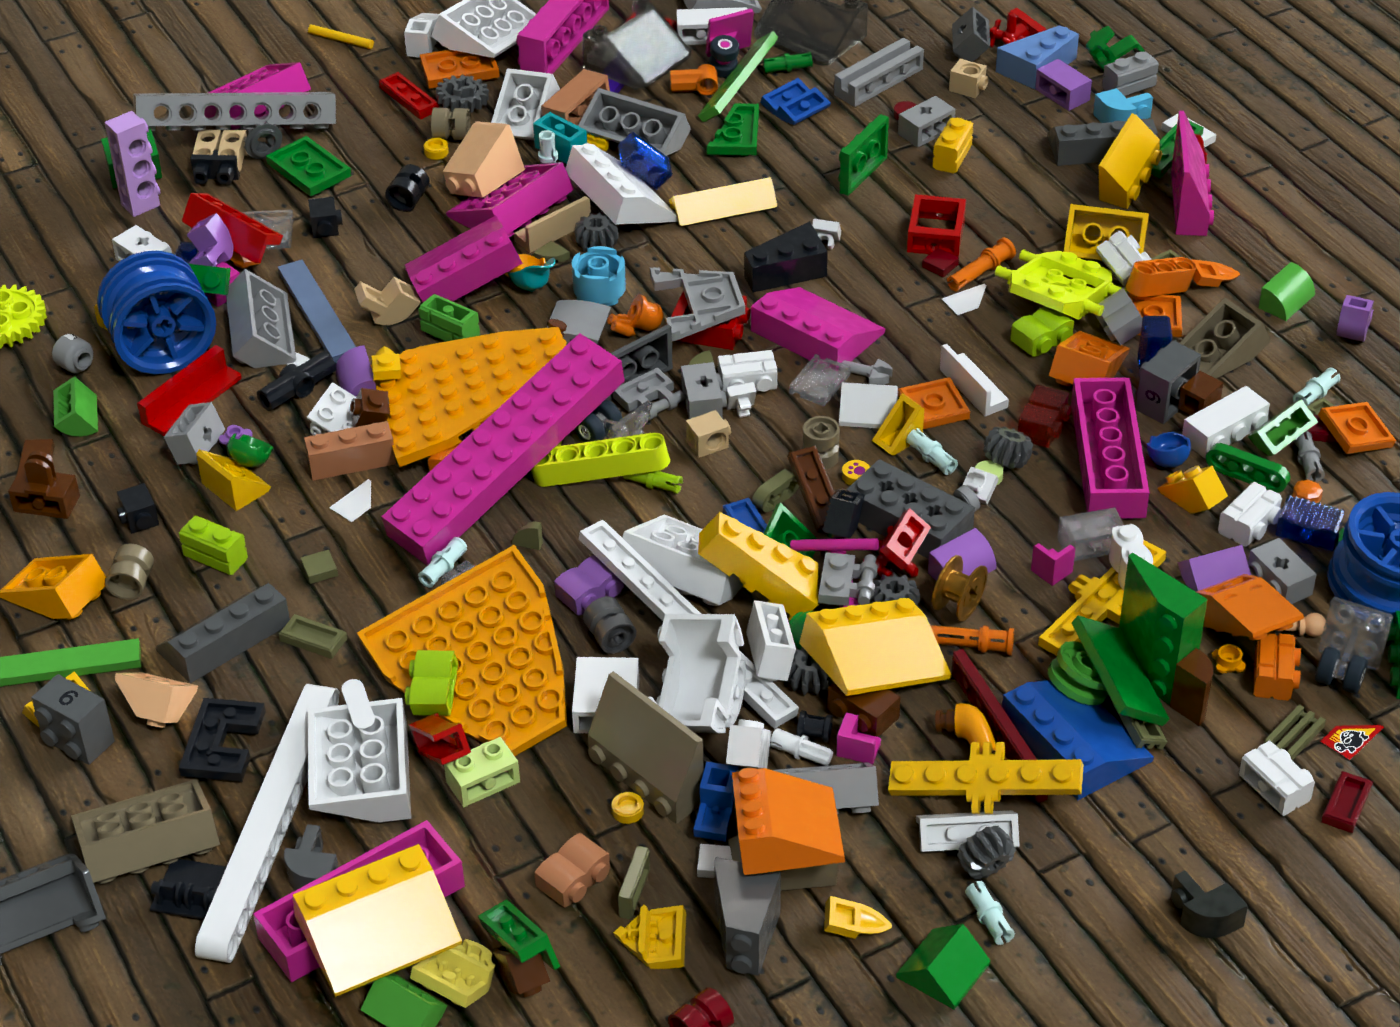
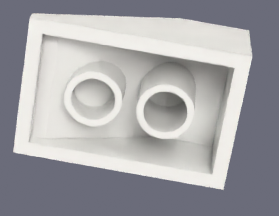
[491,68,560,140]

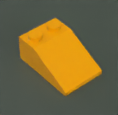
[0,554,106,620]

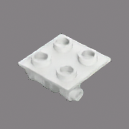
[307,382,356,435]

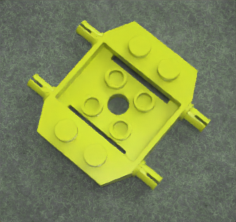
[995,249,1127,320]

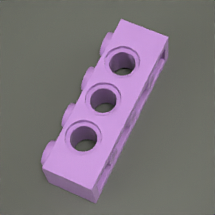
[104,111,161,217]

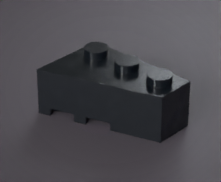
[744,221,828,293]

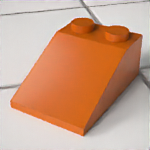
[1049,330,1130,386]

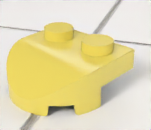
[410,939,495,1008]

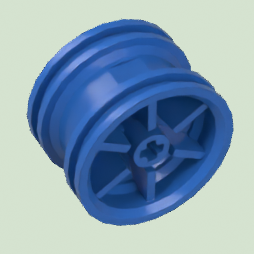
[97,250,216,374]
[1327,492,1400,627]

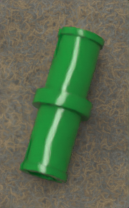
[763,52,813,74]

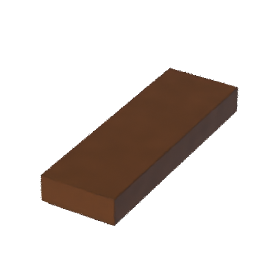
[787,445,834,532]

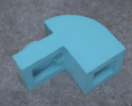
[1093,88,1153,123]

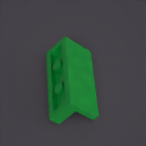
[478,899,560,971]

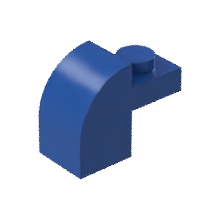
[693,761,738,842]

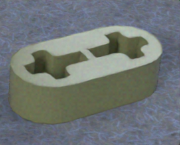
[752,469,799,512]

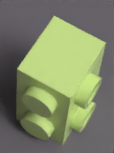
[444,737,520,807]

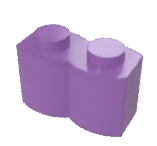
[554,555,624,615]

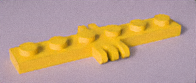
[1038,539,1166,656]
[888,742,1084,814]

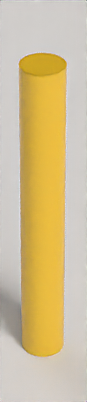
[308,24,374,49]

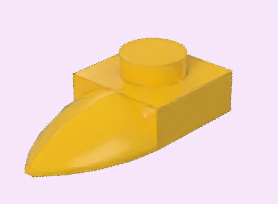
[372,346,401,381]
[824,896,892,939]

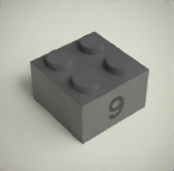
[1136,340,1201,424]
[31,674,115,765]

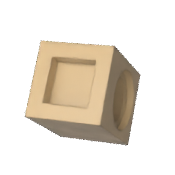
[949,59,989,98]
[686,410,731,458]

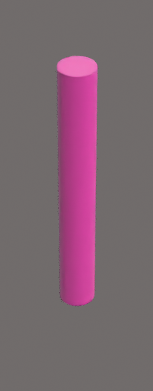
[790,538,879,551]

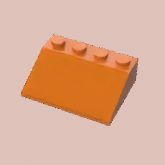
[732,768,845,875]

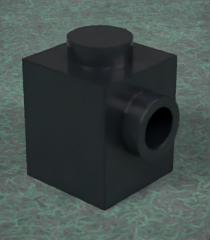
[308,197,343,238]
[116,483,159,534]

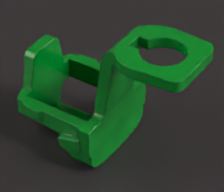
[1086,26,1145,72]

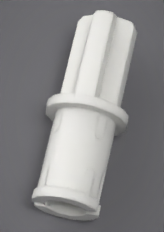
[770,728,833,766]

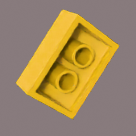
[1098,113,1162,209]
[1063,204,1149,261]

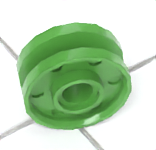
[1048,641,1109,705]

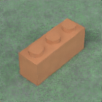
[541,69,610,125]
[304,421,396,481]

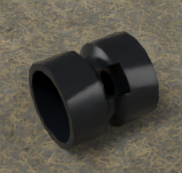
[385,164,430,212]

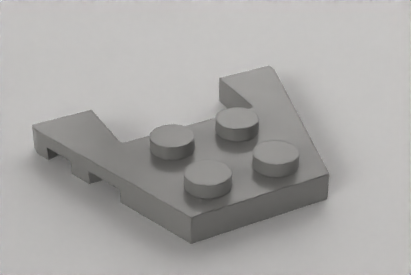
[650,267,745,341]

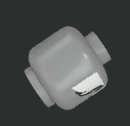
[52,334,93,373]

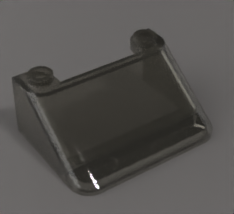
[582,0,691,88]
[754,0,868,66]

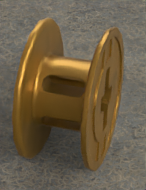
[932,555,988,621]

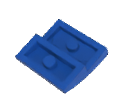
[760,78,831,125]

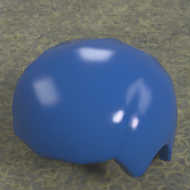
[1146,432,1191,468]

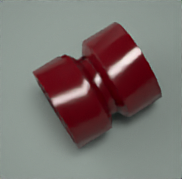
[668,987,734,1027]

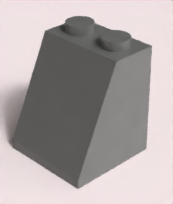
[714,857,781,976]

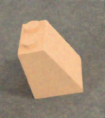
[442,121,525,198]

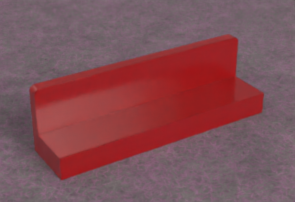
[182,193,283,263]
[137,345,242,436]

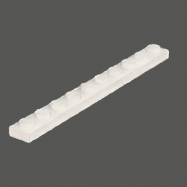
[579,520,799,729]

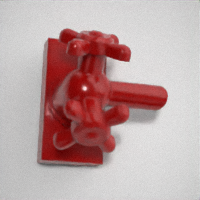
[990,8,1047,48]
[863,508,931,578]

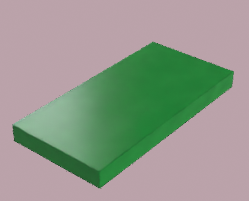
[1071,615,1170,726]

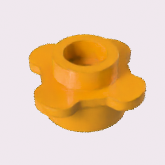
[1212,644,1246,673]

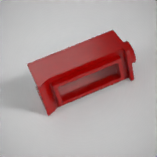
[409,713,471,765]

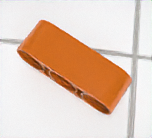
[1125,257,1197,297]

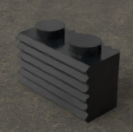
[822,488,865,539]

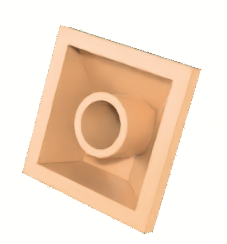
[115,672,198,728]

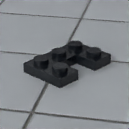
[179,698,266,782]

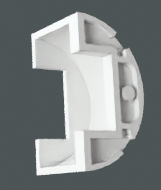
[648,614,746,733]

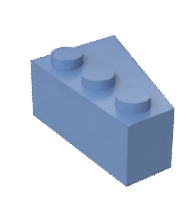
[996,25,1079,89]

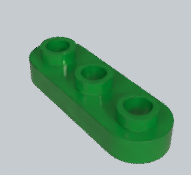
[1206,443,1291,493]

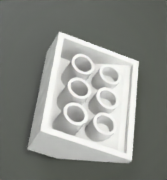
[431,0,536,58]
[566,143,678,225]
[622,514,743,606]
[308,698,411,822]

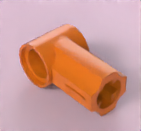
[670,64,718,96]

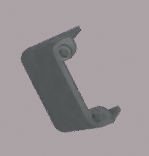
[0,854,106,966]

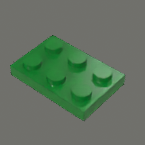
[838,114,889,196]
[266,136,352,197]

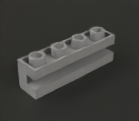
[834,37,924,107]

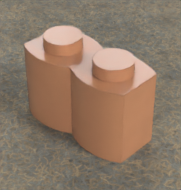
[534,833,610,908]

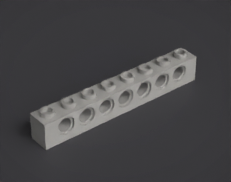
[133,92,336,131]

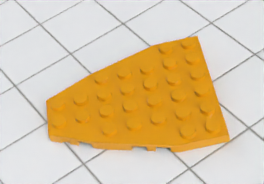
[371,327,566,467]
[357,545,567,756]

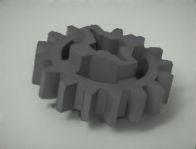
[436,75,489,112]

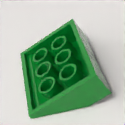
[1119,552,1208,705]

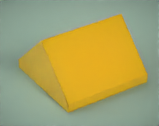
[196,449,271,511]

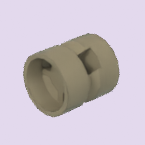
[431,107,470,140]
[802,416,840,469]
[105,544,154,600]

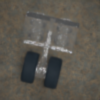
[574,399,652,442]
[1315,597,1393,694]

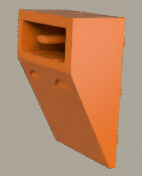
[1196,574,1304,640]

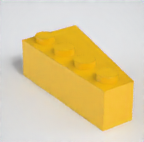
[698,512,818,620]

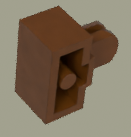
[8,451,80,519]

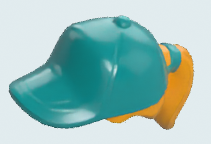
[505,254,556,292]

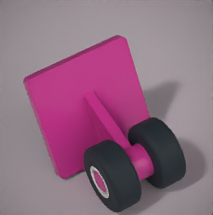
[705,9,754,78]

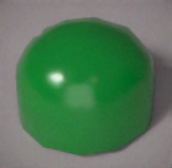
[227,434,273,468]

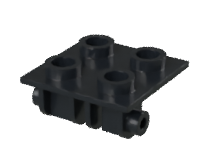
[150,859,227,920]

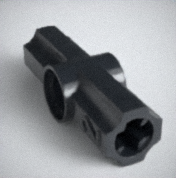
[257,350,337,411]

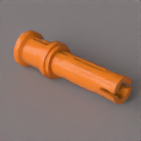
[947,237,1016,292]
[930,625,1014,656]

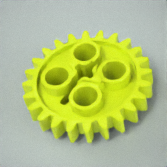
[0,284,47,349]

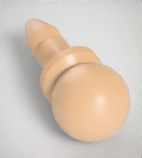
[1275,613,1327,637]

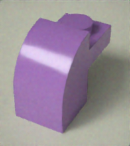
[187,213,234,266]
[1337,295,1374,342]

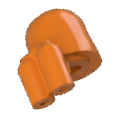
[607,294,663,337]

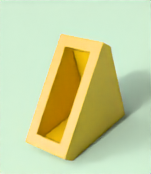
[872,393,924,456]

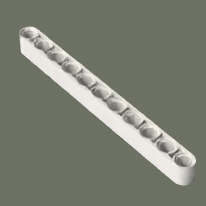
[195,684,339,963]

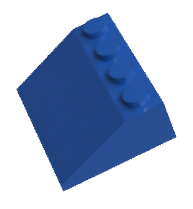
[1002,680,1154,800]

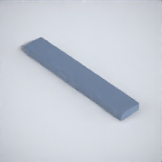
[278,259,356,363]

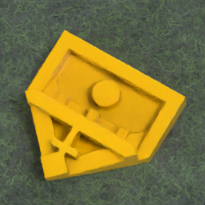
[613,905,686,969]

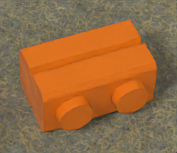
[1253,632,1301,701]

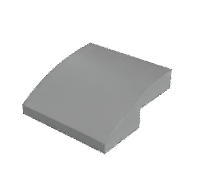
[546,300,611,345]

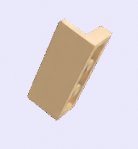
[514,196,591,253]

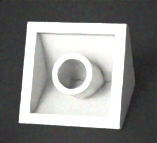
[839,382,898,428]

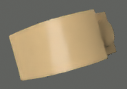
[354,277,421,325]

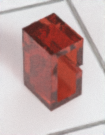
[1018,384,1071,448]

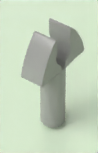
[840,359,892,385]

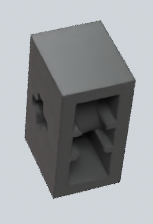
[952,7,990,62]

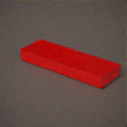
[379,72,440,120]

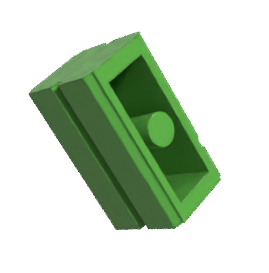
[419,294,480,341]

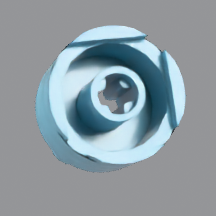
[572,246,626,306]

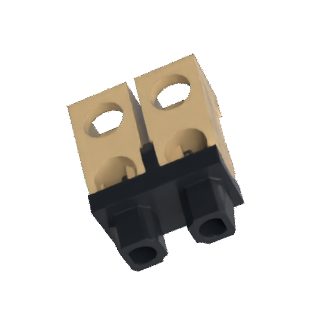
[190,130,248,185]

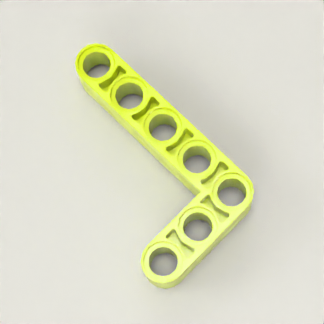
[531,433,670,487]

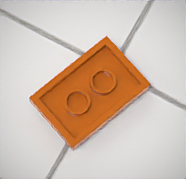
[419,50,500,89]

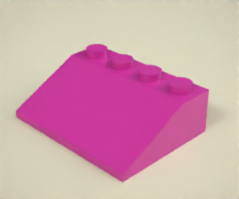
[204,62,311,130]
[1171,111,1214,236]
[446,162,574,237]
[405,215,523,302]
[751,287,885,374]

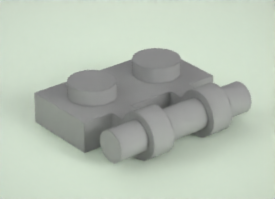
[613,367,685,422]
[818,552,878,606]

